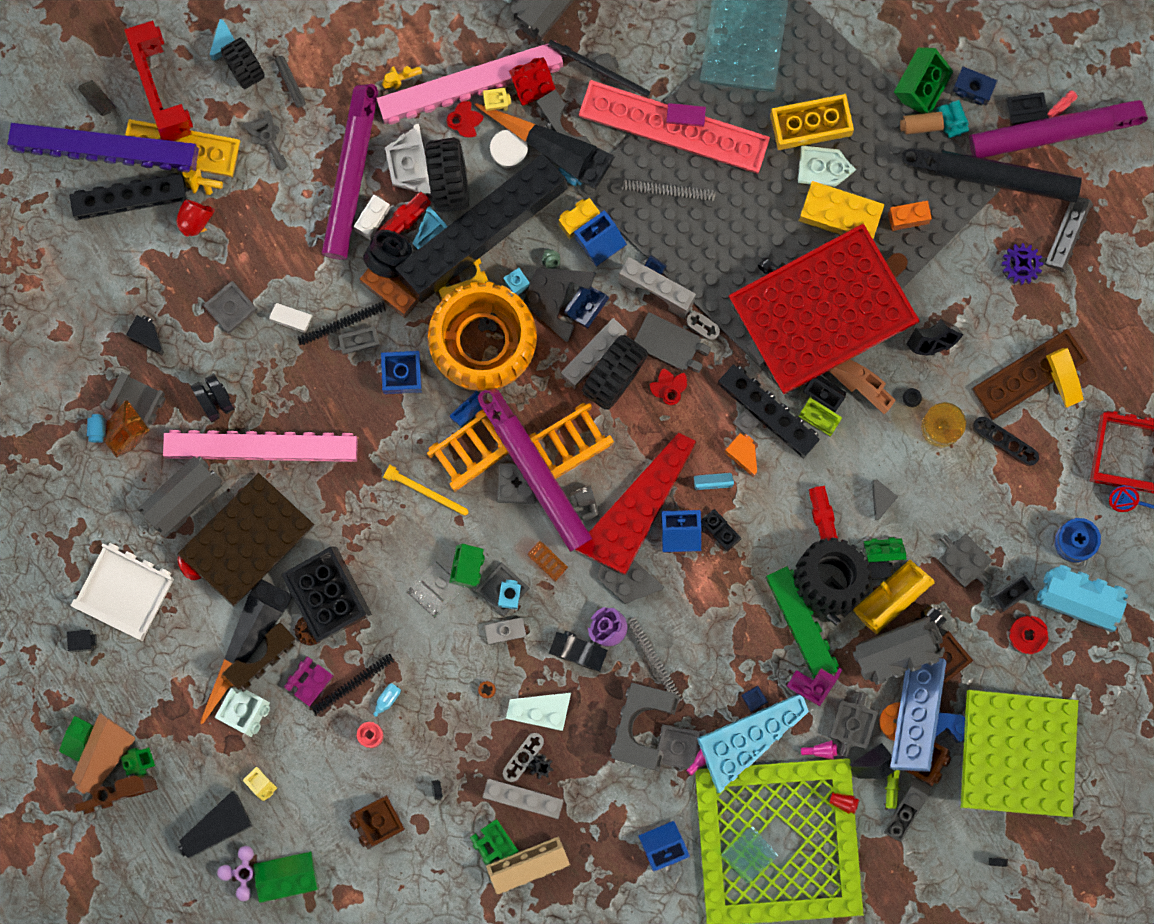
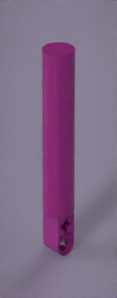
[322,84,378,260]
[969,100,1148,158]
[478,388,593,552]

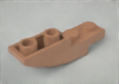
[829,360,896,414]

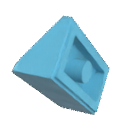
[694,473,734,490]

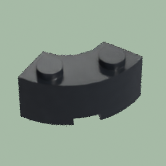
[906,319,963,356]
[549,631,608,672]

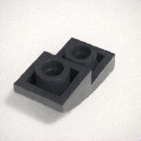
[701,509,741,552]

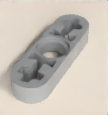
[503,733,544,782]

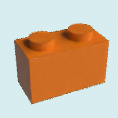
[888,201,932,231]

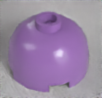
[588,607,628,647]

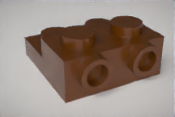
[903,742,952,787]
[349,795,405,850]

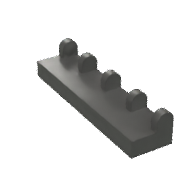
[1045,197,1093,273]

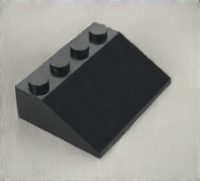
[281,546,372,643]

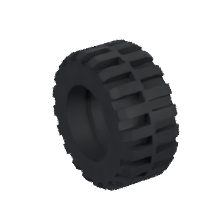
[426,137,469,213]
[582,335,648,410]
[794,538,872,615]

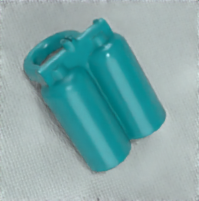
[935,100,969,138]

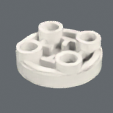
[490,130,528,169]

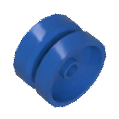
[1054,518,1101,563]

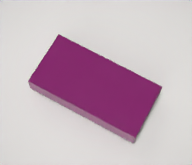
[666,103,706,127]

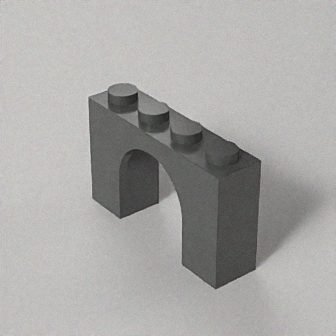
[610,683,680,772]

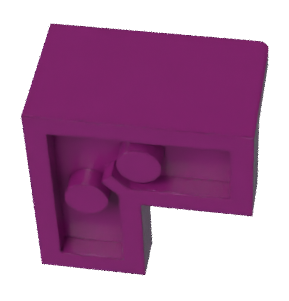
[786,668,842,706]

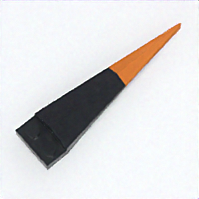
[475,103,615,190]
[200,579,293,724]

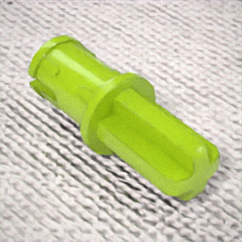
[885,770,900,809]

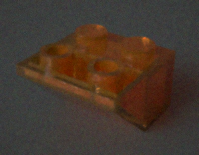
[105,400,150,458]

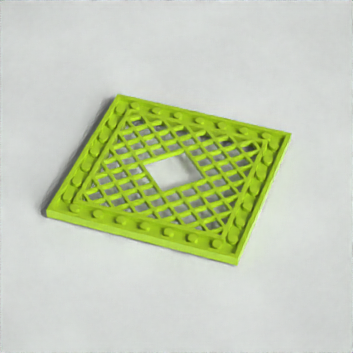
[695,758,863,924]

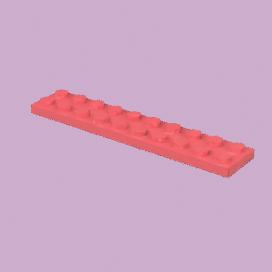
[579,80,770,174]

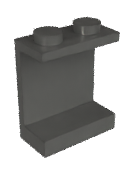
[104,372,166,428]

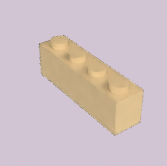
[486,837,570,895]

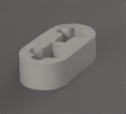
[687,312,720,341]

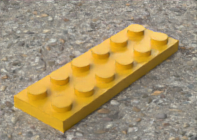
[125,119,241,177]

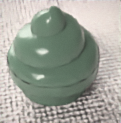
[542,249,560,268]

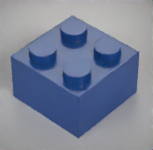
[381,351,422,394]

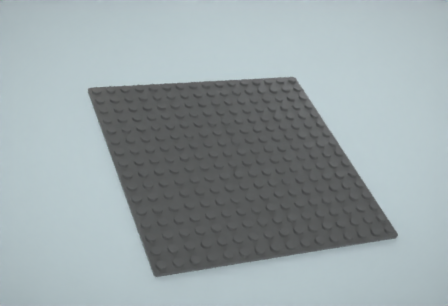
[578,0,1001,398]

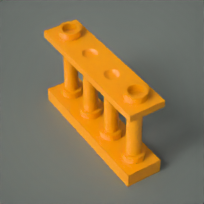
[529,403,614,479]
[427,410,509,492]

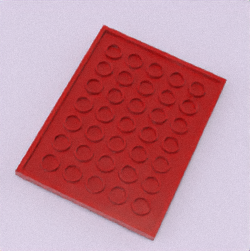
[728,223,919,395]

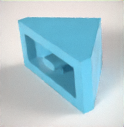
[209,19,235,61]

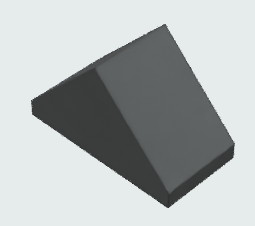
[871,479,898,520]

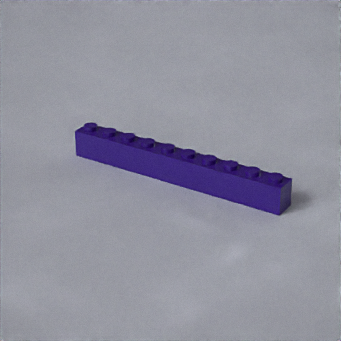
[7,123,199,172]

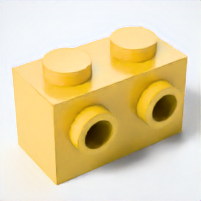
[558,198,600,240]

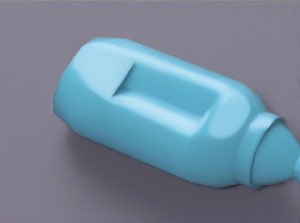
[373,683,401,717]

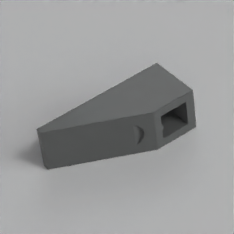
[884,778,931,842]

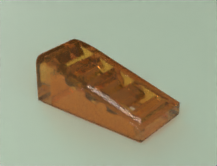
[527,541,568,582]

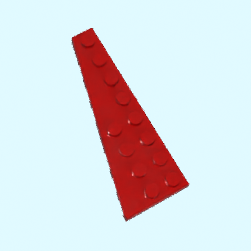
[575,433,696,575]

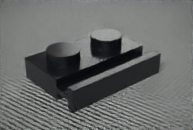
[1006,92,1049,125]

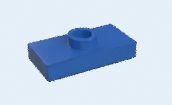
[449,391,482,428]

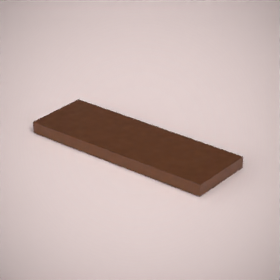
[972,328,1088,421]

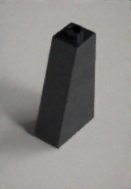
[178,791,253,859]

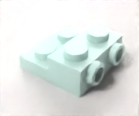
[215,688,270,737]

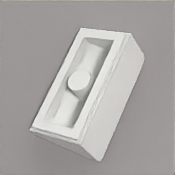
[269,303,312,333]

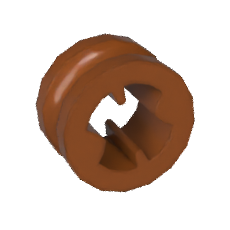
[478,681,496,699]

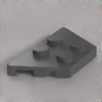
[597,560,664,604]

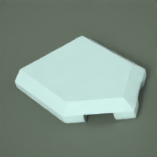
[798,146,856,187]

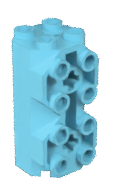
[1036,565,1128,632]

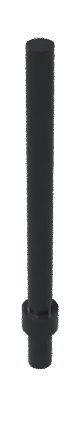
[547,40,651,98]

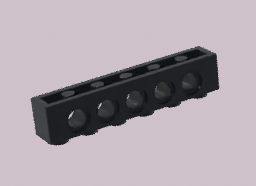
[69,173,188,221]
[717,364,820,459]

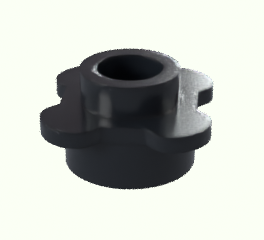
[478,313,497,332]

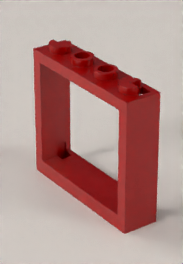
[1090,411,1154,494]

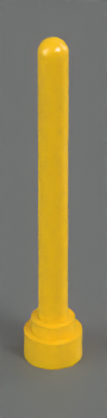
[383,465,469,516]

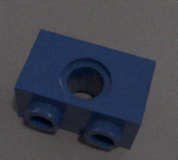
[952,66,998,106]

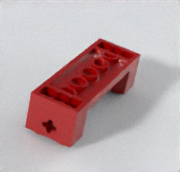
[124,20,193,141]

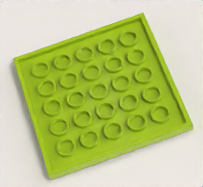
[960,690,1078,817]

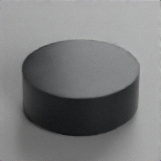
[431,780,443,800]
[988,858,1008,867]

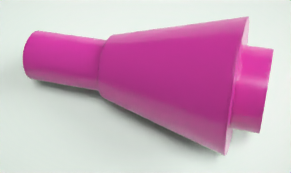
[801,740,837,760]
[686,749,706,776]

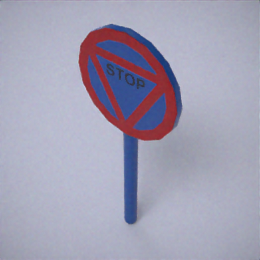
[1108,485,1154,512]

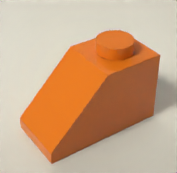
[724,433,757,477]

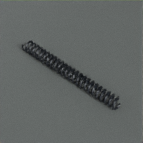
[298,300,386,346]
[312,654,394,716]

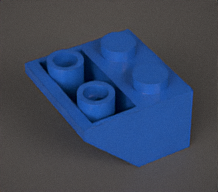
[574,210,627,267]
[661,510,701,552]
[638,821,690,872]

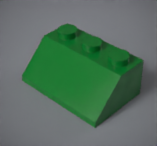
[894,47,954,114]
[254,851,319,903]

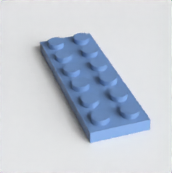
[890,658,946,771]

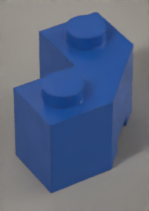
[935,713,965,744]

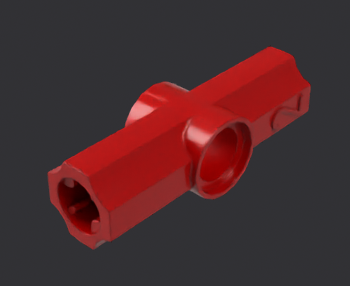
[379,192,432,234]
[809,486,838,541]

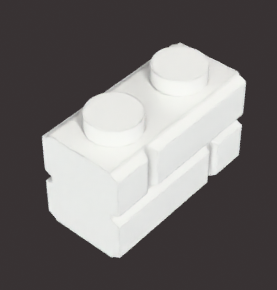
[354,195,391,240]

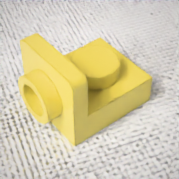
[483,88,511,111]
[243,767,277,801]

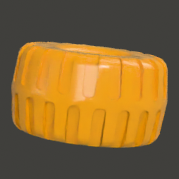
[427,281,537,392]

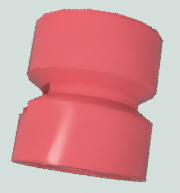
[357,722,384,748]

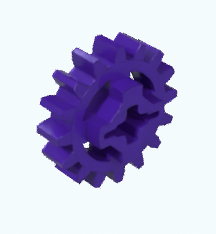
[1001,243,1043,285]

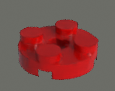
[1009,616,1049,655]

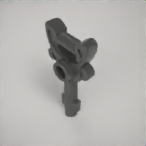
[243,110,287,170]

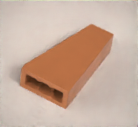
[72,713,136,795]

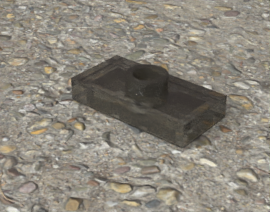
[78,80,117,116]

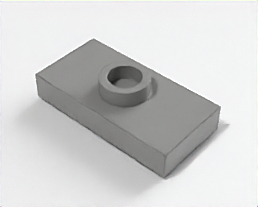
[485,618,526,645]

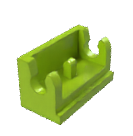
[799,398,842,437]

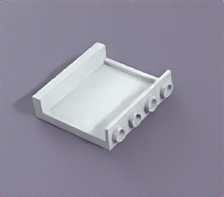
[71,543,174,641]

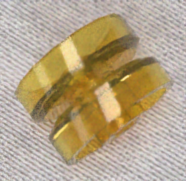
[921,402,966,448]

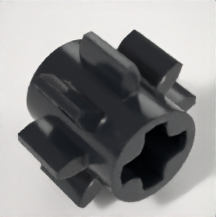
[528,754,554,779]

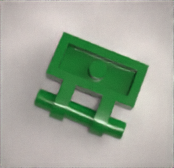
[863,537,906,562]
[470,819,519,865]

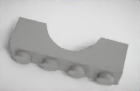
[561,318,627,389]
[483,779,563,819]

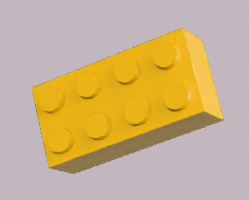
[770,94,854,150]
[799,181,885,239]

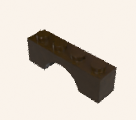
[221,622,296,694]

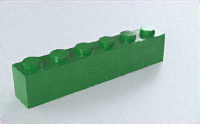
[765,566,839,679]

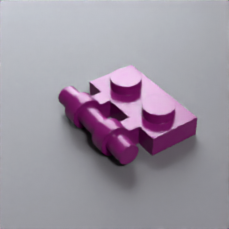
[284,656,333,707]

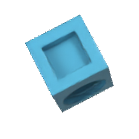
[503,268,530,295]
[498,580,521,610]

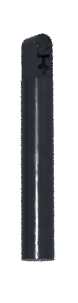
[902,148,1082,203]

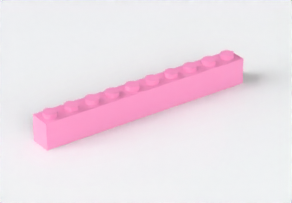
[377,41,563,125]
[163,430,358,462]

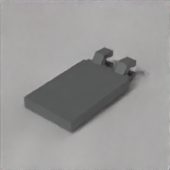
[634,312,711,373]

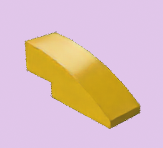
[1046,348,1084,408]

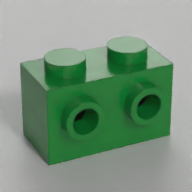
[449,543,485,588]

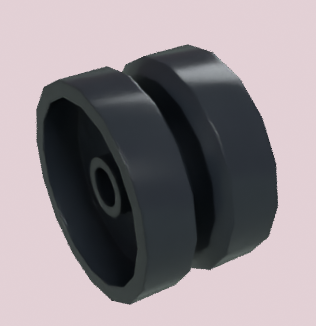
[363,230,412,278]
[190,373,235,423]

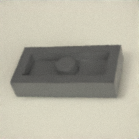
[338,326,380,355]

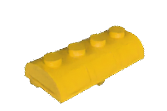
[853,560,935,634]

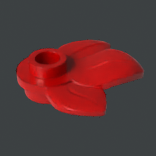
[446,101,484,138]
[650,369,687,405]

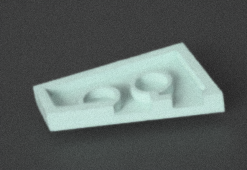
[506,693,571,731]

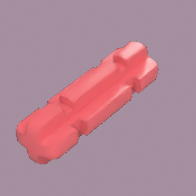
[1047,90,1078,118]

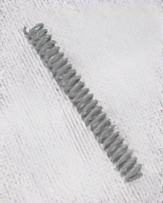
[621,179,716,201]
[627,617,683,702]

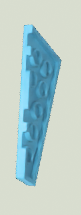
[697,694,809,793]

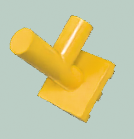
[382,66,422,91]
[182,167,223,195]

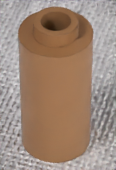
[900,111,944,135]

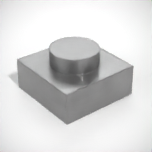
[733,409,760,435]

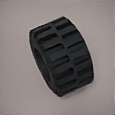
[221,37,265,89]

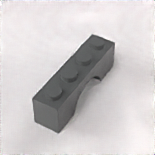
[535,89,591,144]

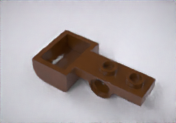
[75,775,158,815]

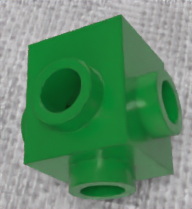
[121,747,155,776]

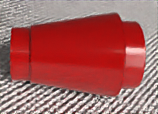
[829,792,860,814]

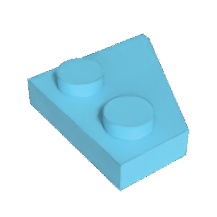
[413,206,448,250]

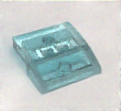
[721,827,778,884]

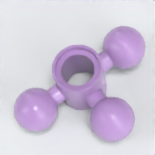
[217,846,255,901]

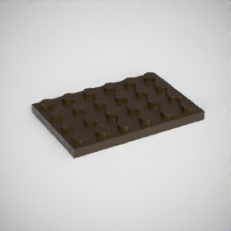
[177,473,315,607]

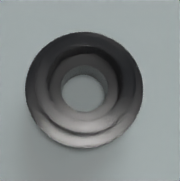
[903,388,922,407]

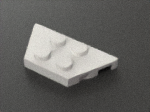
[385,124,431,195]

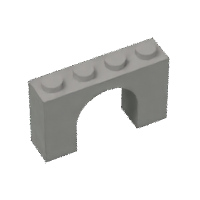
[618,257,696,319]

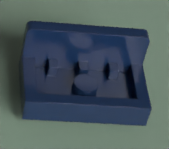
[564,286,609,329]

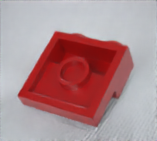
[509,57,556,106]

